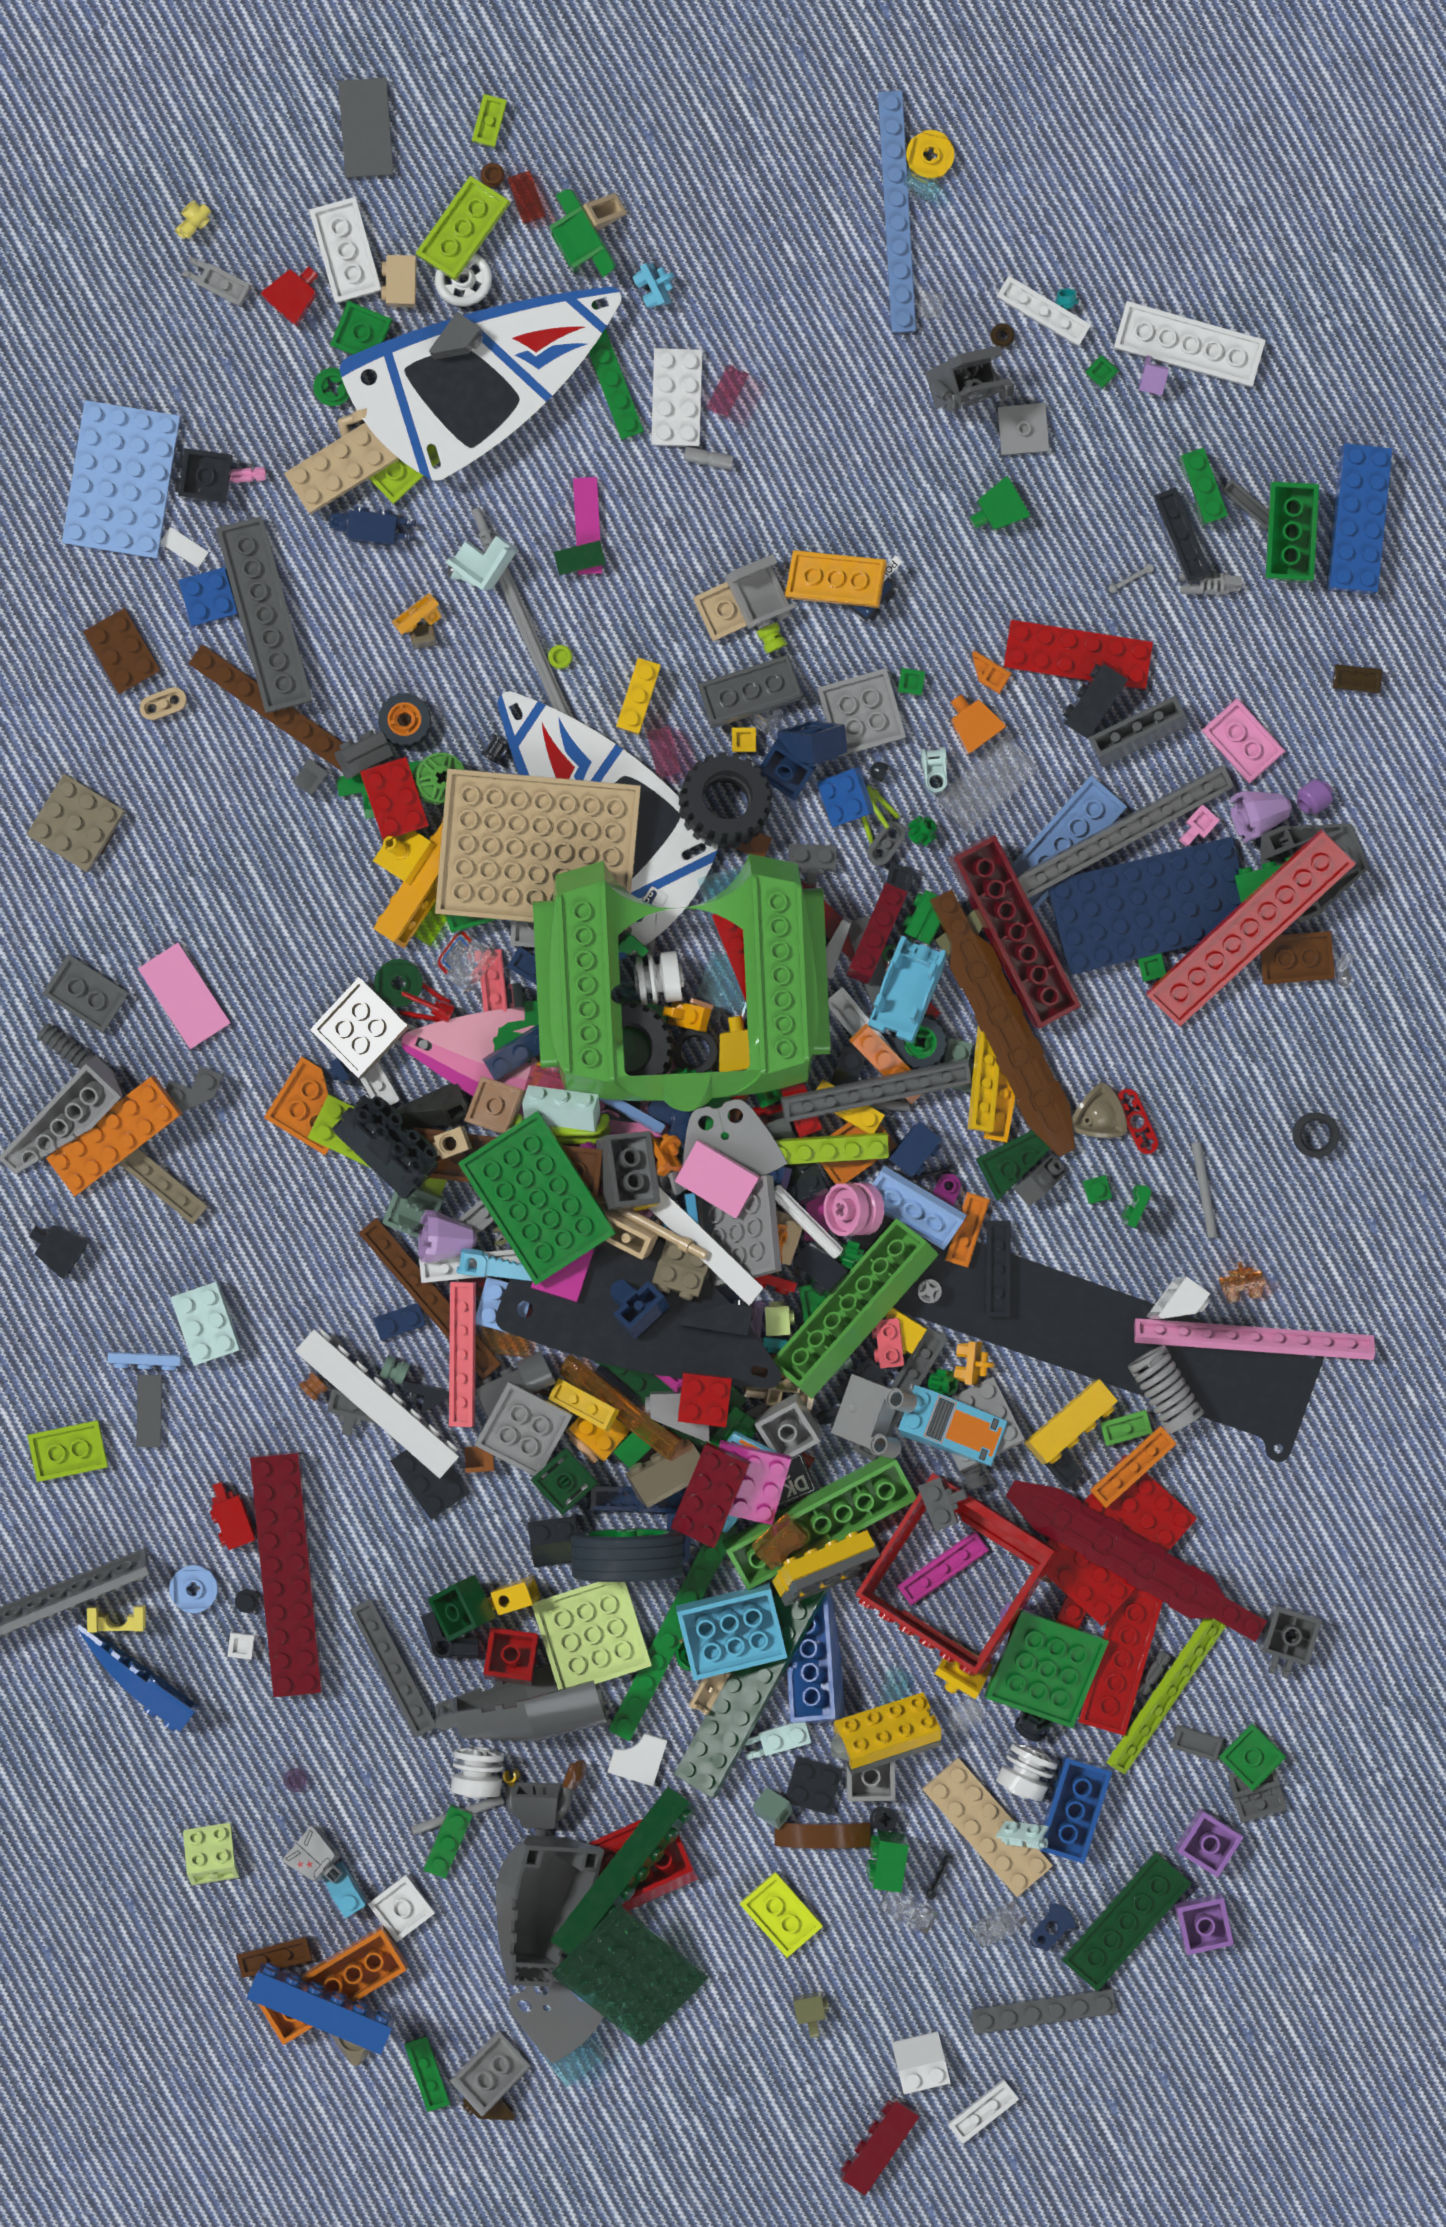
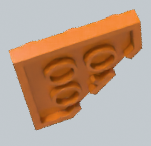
[264,1056,329,1155]

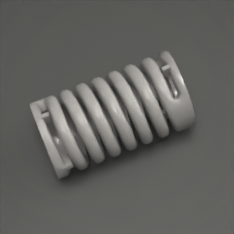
[1128,1345,1204,1434]

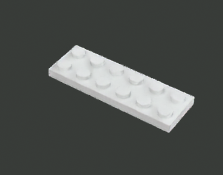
[1113,301,1265,388]

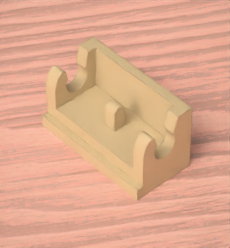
[689,1672,731,1716]

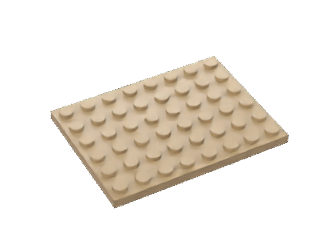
[435,768,641,930]

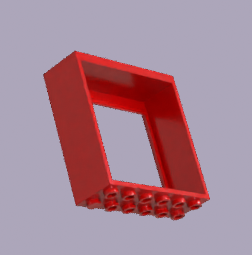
[855,1473,1059,1676]

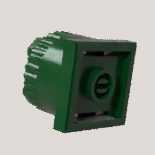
[530,1447,598,1516]

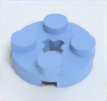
[169,1564,218,1613]

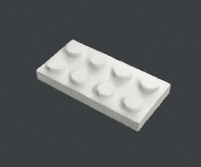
[309,197,381,304]
[651,348,702,447]

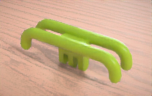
[514,1113,611,1145]

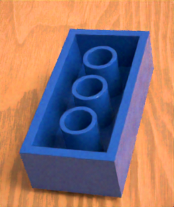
[1040,1754,1112,1864]

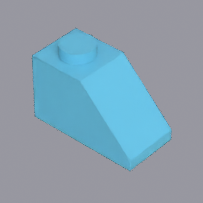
[323,1861,367,1918]

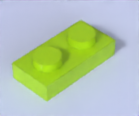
[471,94,507,148]

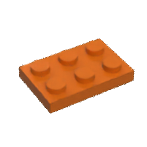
[820,1122,897,1184]

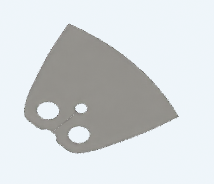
[683,1099,788,1189]
[508,1980,609,2063]

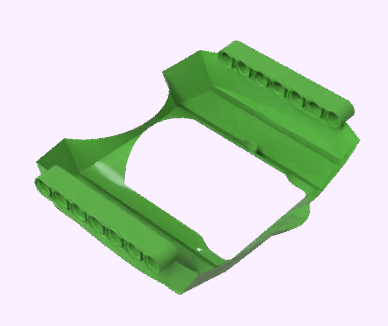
[533,854,830,1111]

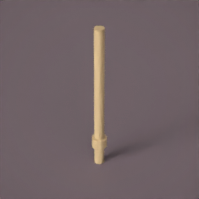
[595,1192,709,1260]

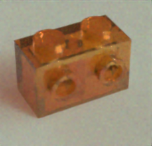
[752,1512,807,1570]

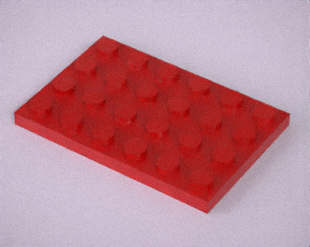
[1045,1454,1197,1626]

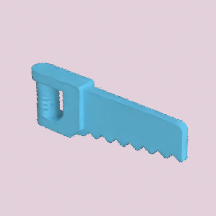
[456,1248,532,1281]

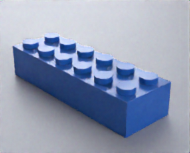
[1326,443,1392,595]
[246,1962,395,2055]

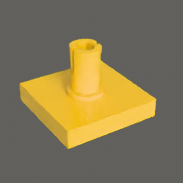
[373,831,436,885]
[934,1640,993,1699]

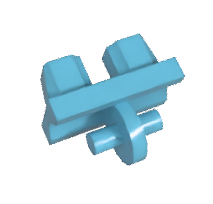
[632,263,675,308]

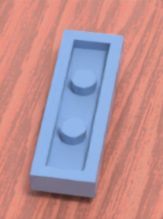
[107,1352,183,1370]

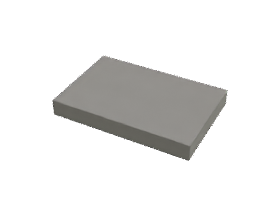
[449,2031,531,2116]

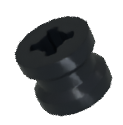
[869,1806,897,1832]

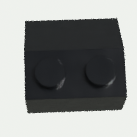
[527,1513,578,1567]

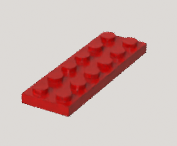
[1003,620,1153,690]
[1078,1588,1163,1736]

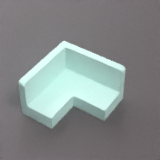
[446,535,518,590]

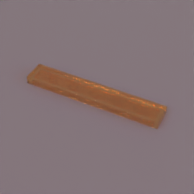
[560,1354,680,1461]

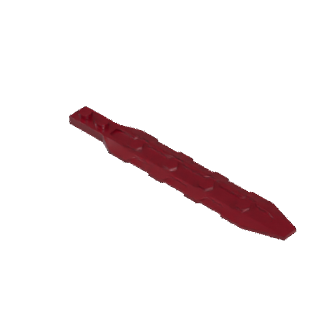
[1006,1480,1267,1642]

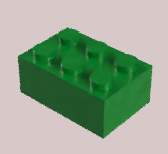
[866,1830,909,1893]

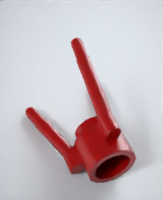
[399,982,455,1023]

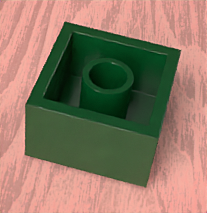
[427,1574,496,1642]

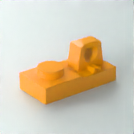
[391,593,442,635]
[662,1001,711,1032]

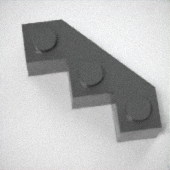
[165,1066,225,1113]

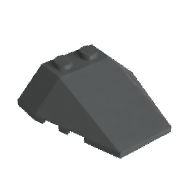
[1260,823,1370,924]

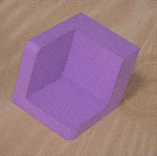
[1139,355,1169,395]

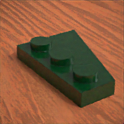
[975,1130,1050,1201]

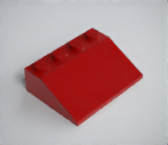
[588,1819,698,1915]

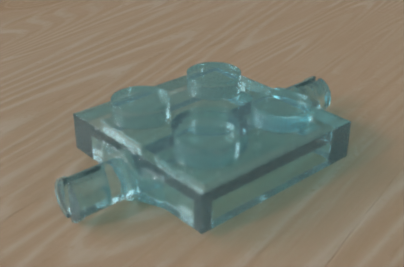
[697,951,746,1022]

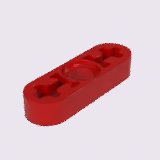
[1117,1089,1158,1154]

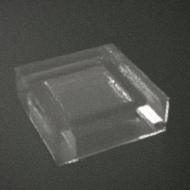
[918,291,944,319]

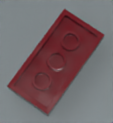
[670,1442,751,1548]

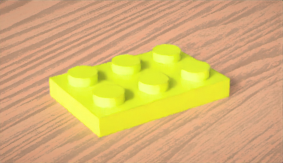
[739,1871,823,1958]

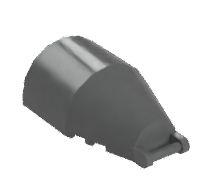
[435,1663,608,1742]

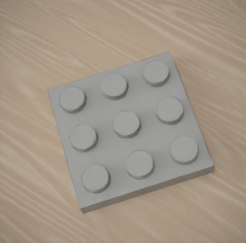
[817,668,906,757]
[950,1377,1025,1473]
[474,1381,572,1476]

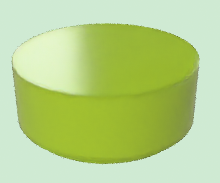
[548,645,572,669]

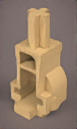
[743,1379,814,1412]

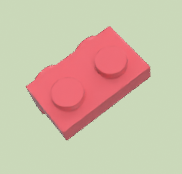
[872,1317,904,1368]

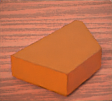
[972,651,1012,694]

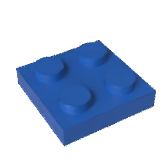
[178,567,238,627]
[817,767,875,828]

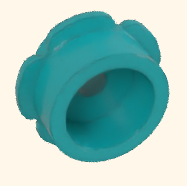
[1055,288,1079,309]

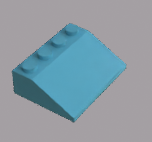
[676,1583,787,1681]

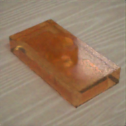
[481,1327,529,1357]

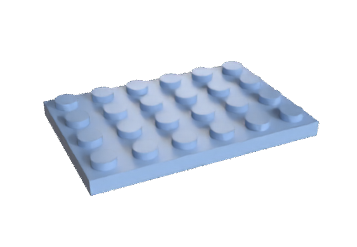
[62,400,181,559]

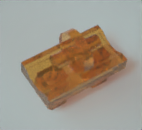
[1218,1262,1266,1303]

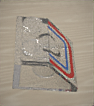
[433,929,498,992]

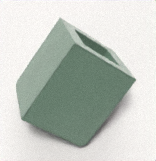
[753,1788,793,1830]

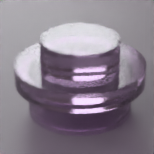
[283,1768,307,1792]

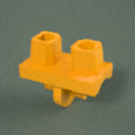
[954,1341,994,1385]

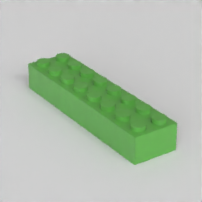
[773,1218,939,1399]
[722,1456,916,1590]

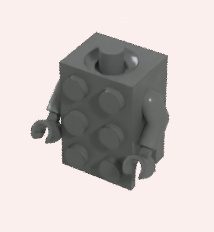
[925,346,1014,412]

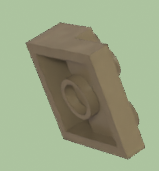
[652,1240,709,1301]

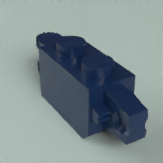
[329,507,416,547]

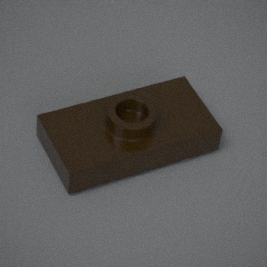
[1332,664,1383,694]

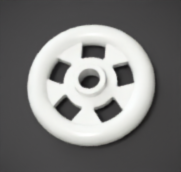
[435,253,492,307]

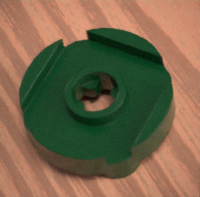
[374,959,423,1007]

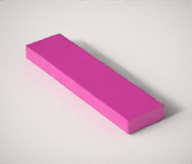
[573,477,602,575]
[897,1530,989,1605]

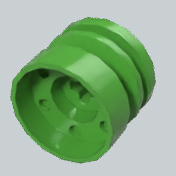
[412,753,465,805]

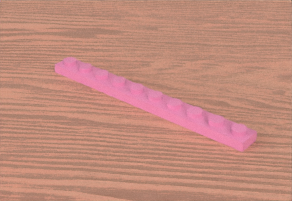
[1134,1318,1375,1360]

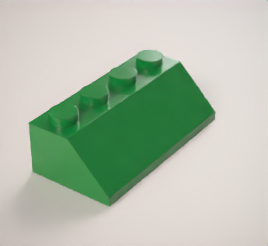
[1265,481,1319,583]

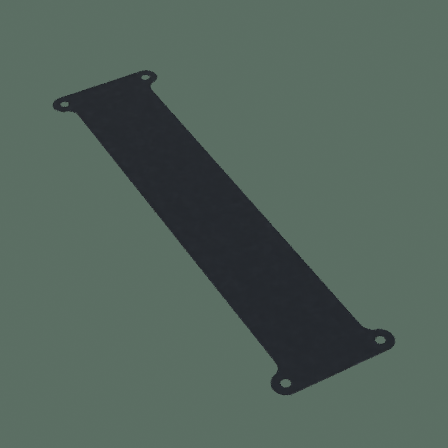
[846,1214,1324,1462]

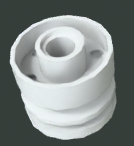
[634,951,684,1005]
[996,1743,1058,1801]
[451,1747,504,1799]

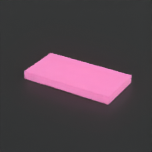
[138,943,231,1049]

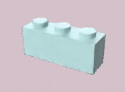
[522,1085,601,1132]

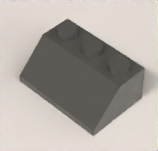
[596,1131,661,1211]

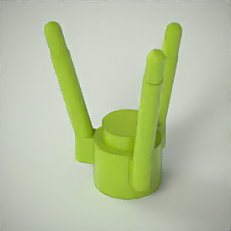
[861,785,900,844]

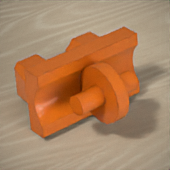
[651,1133,682,1177]

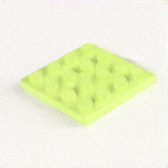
[532,1582,652,1690]

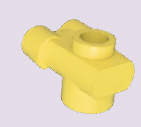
[175,200,211,239]

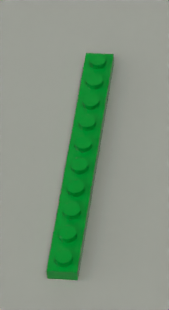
[608,1525,738,1741]

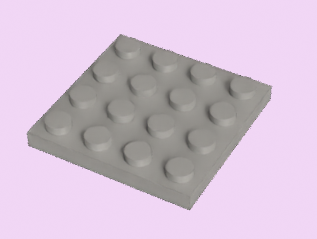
[695,1175,782,1288]

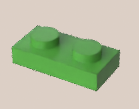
[1099,1409,1153,1446]

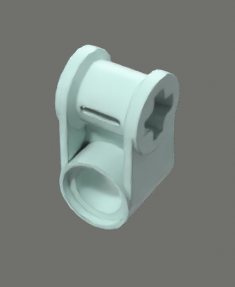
[921,747,947,795]

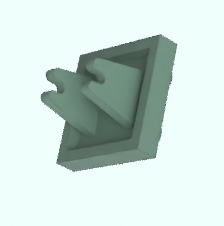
[382,1187,444,1238]

